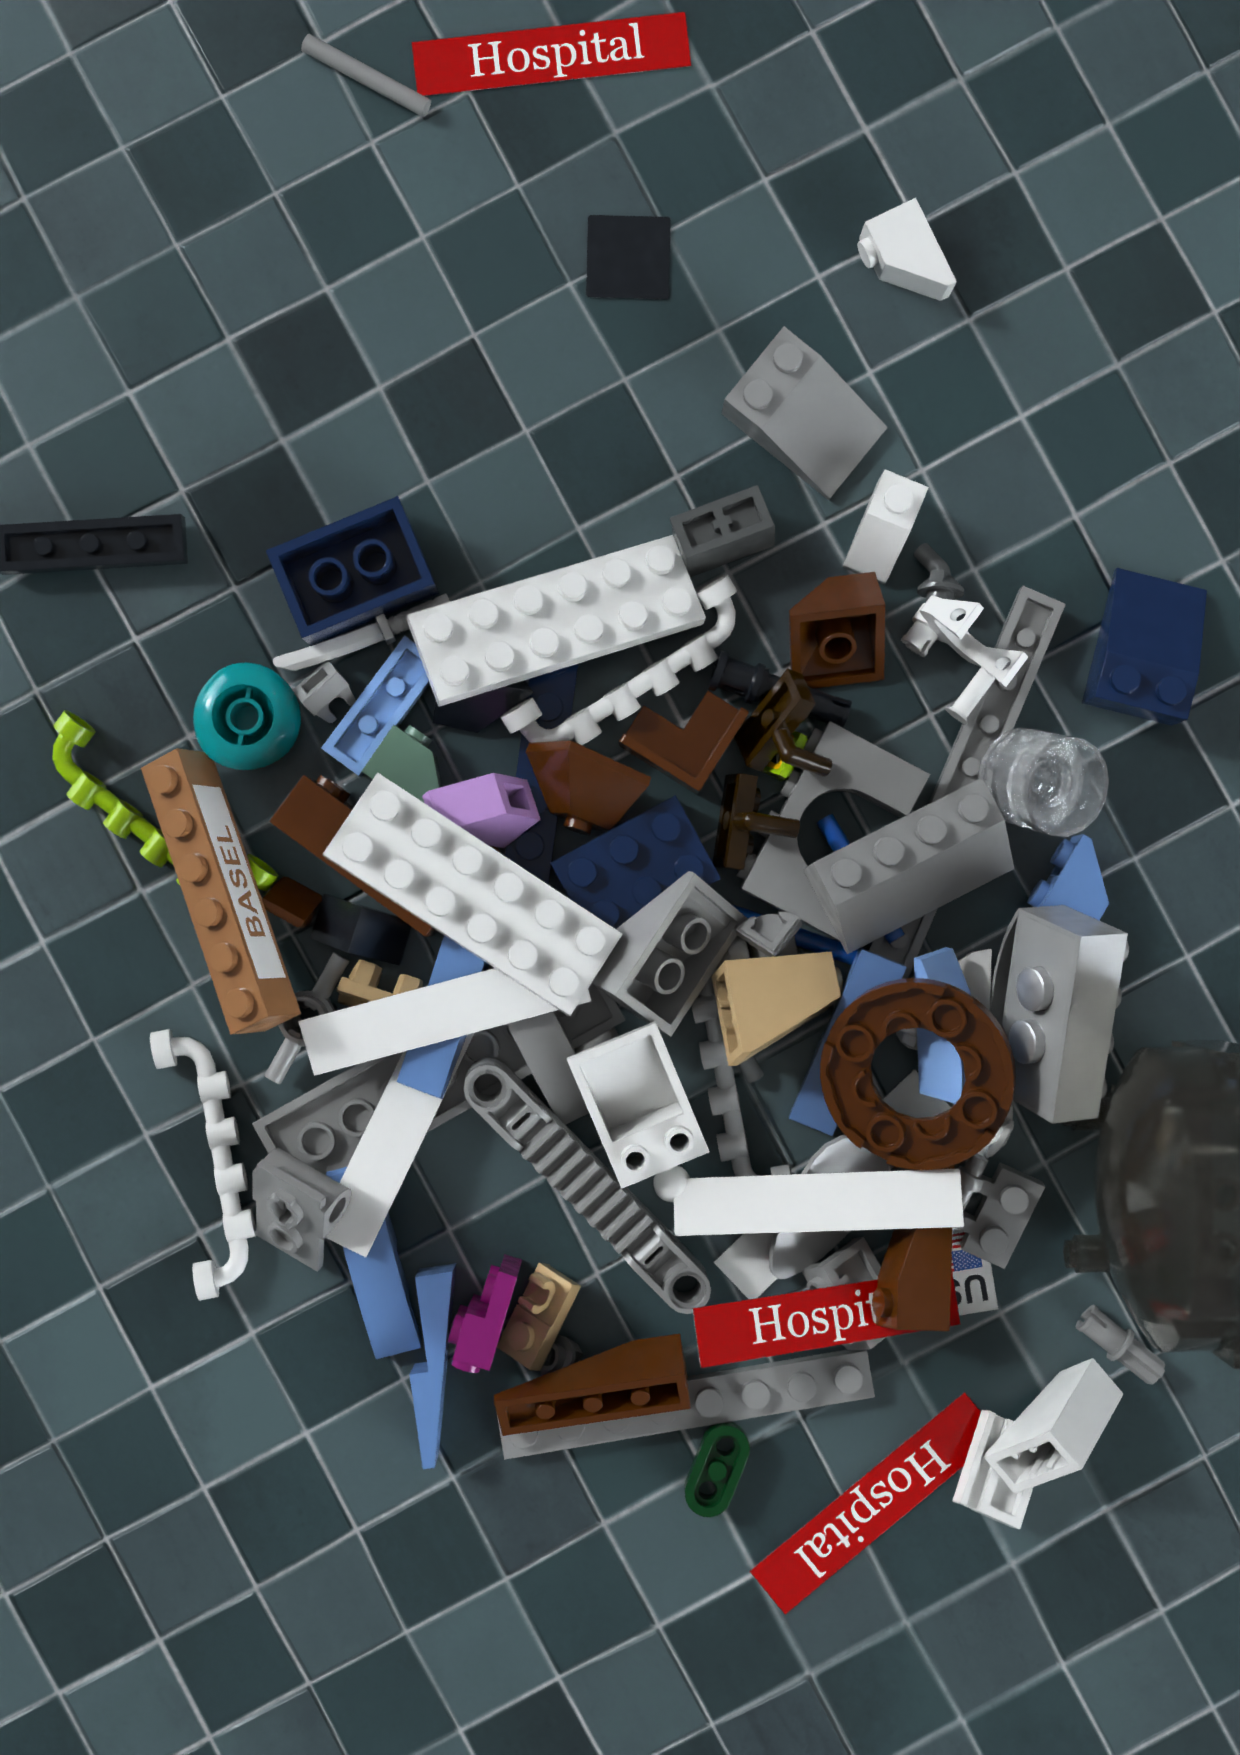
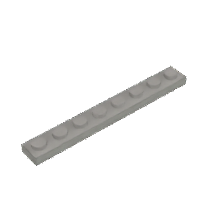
[497,1350,875,1460]

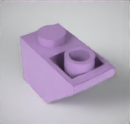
[422,773,541,848]

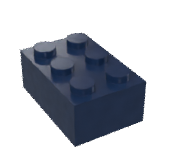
[266,496,439,646]
[550,795,721,929]

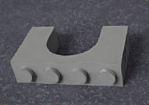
[736,721,930,941]

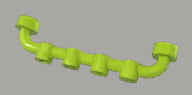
[52,710,279,891]

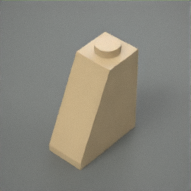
[711,952,843,1066]

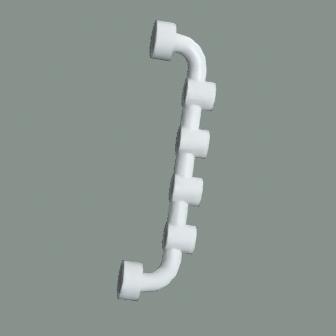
[500,574,737,745]
[150,1029,256,1301]

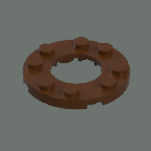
[820,978,1016,1170]

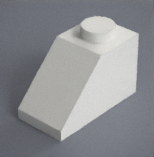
[857,198,957,301]
[842,469,929,584]

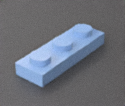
[321,635,430,777]

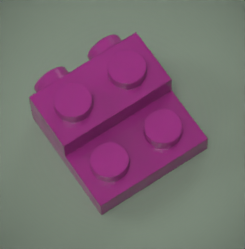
[448,1254,522,1373]

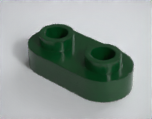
[684,1422,750,1517]

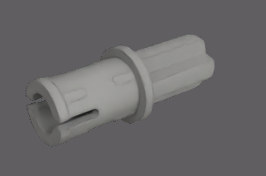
[1075,1305,1165,1385]

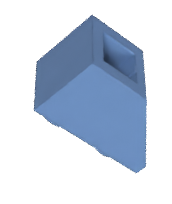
[1027,834,1109,921]

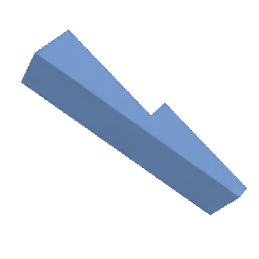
[397,935,489,1099]
[789,947,907,1136]
[409,1263,457,1469]

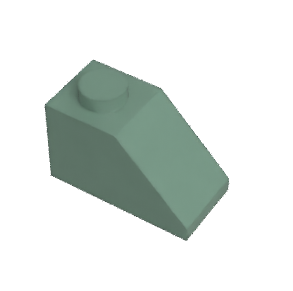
[361,725,443,803]

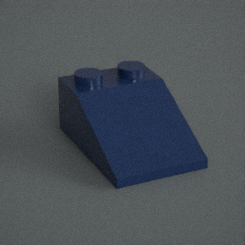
[1082,568,1207,726]

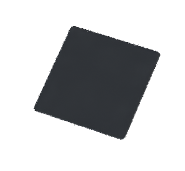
[586,215,671,299]

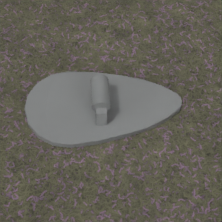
[769,1135,889,1279]

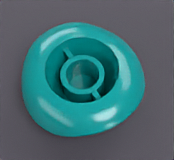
[193,662,301,770]

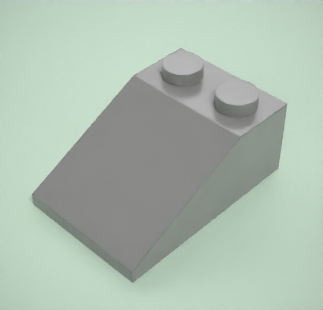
[721,326,888,500]
[591,871,748,1037]

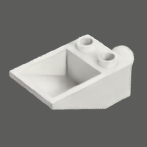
[567,1021,710,1202]

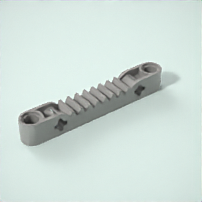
[463,1057,711,1314]

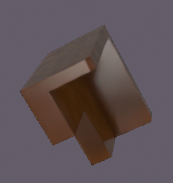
[619,691,749,795]

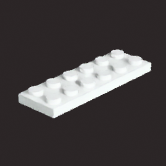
[407,535,706,707]
[323,772,622,1016]

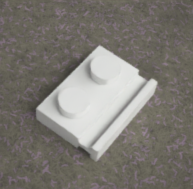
[952,1410,1033,1529]

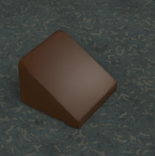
[262,877,323,928]

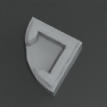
[736,912,803,957]

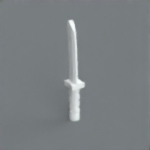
[273,593,450,671]

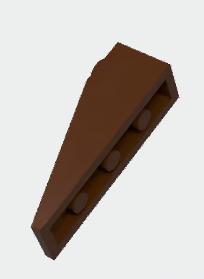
[872,1165,954,1331]
[494,1333,691,1436]

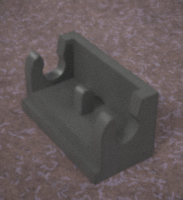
[670,485,775,577]

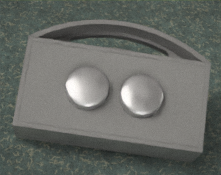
[990,905,1129,1124]

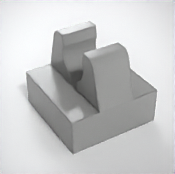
[293,661,356,723]

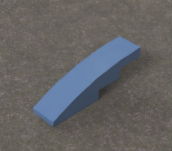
[326,1167,421,1359]

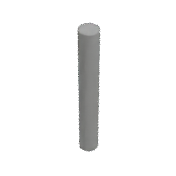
[301,34,431,117]

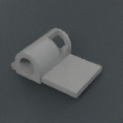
[252,1148,352,1272]

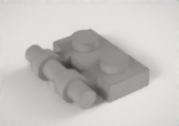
[952,1154,1045,1269]

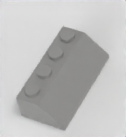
[804,777,1014,954]

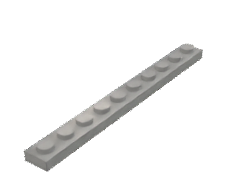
[867,586,1066,979]

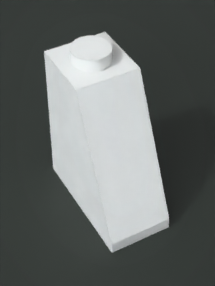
[984,1358,1123,1494]

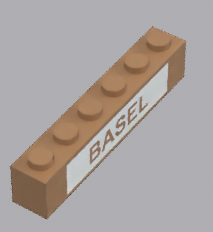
[141,748,301,1035]

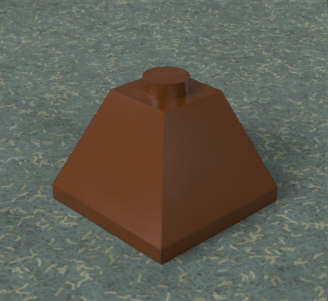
[789,572,885,688]
[526,741,651,836]

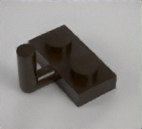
[734,668,832,777]
[712,773,800,870]

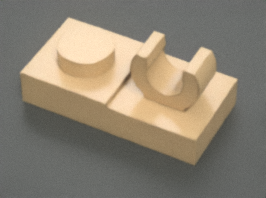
[497,1263,581,1371]

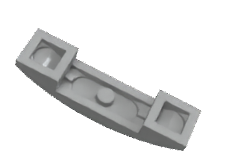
[488,965,589,1125]

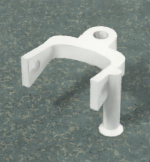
[901,595,1028,725]

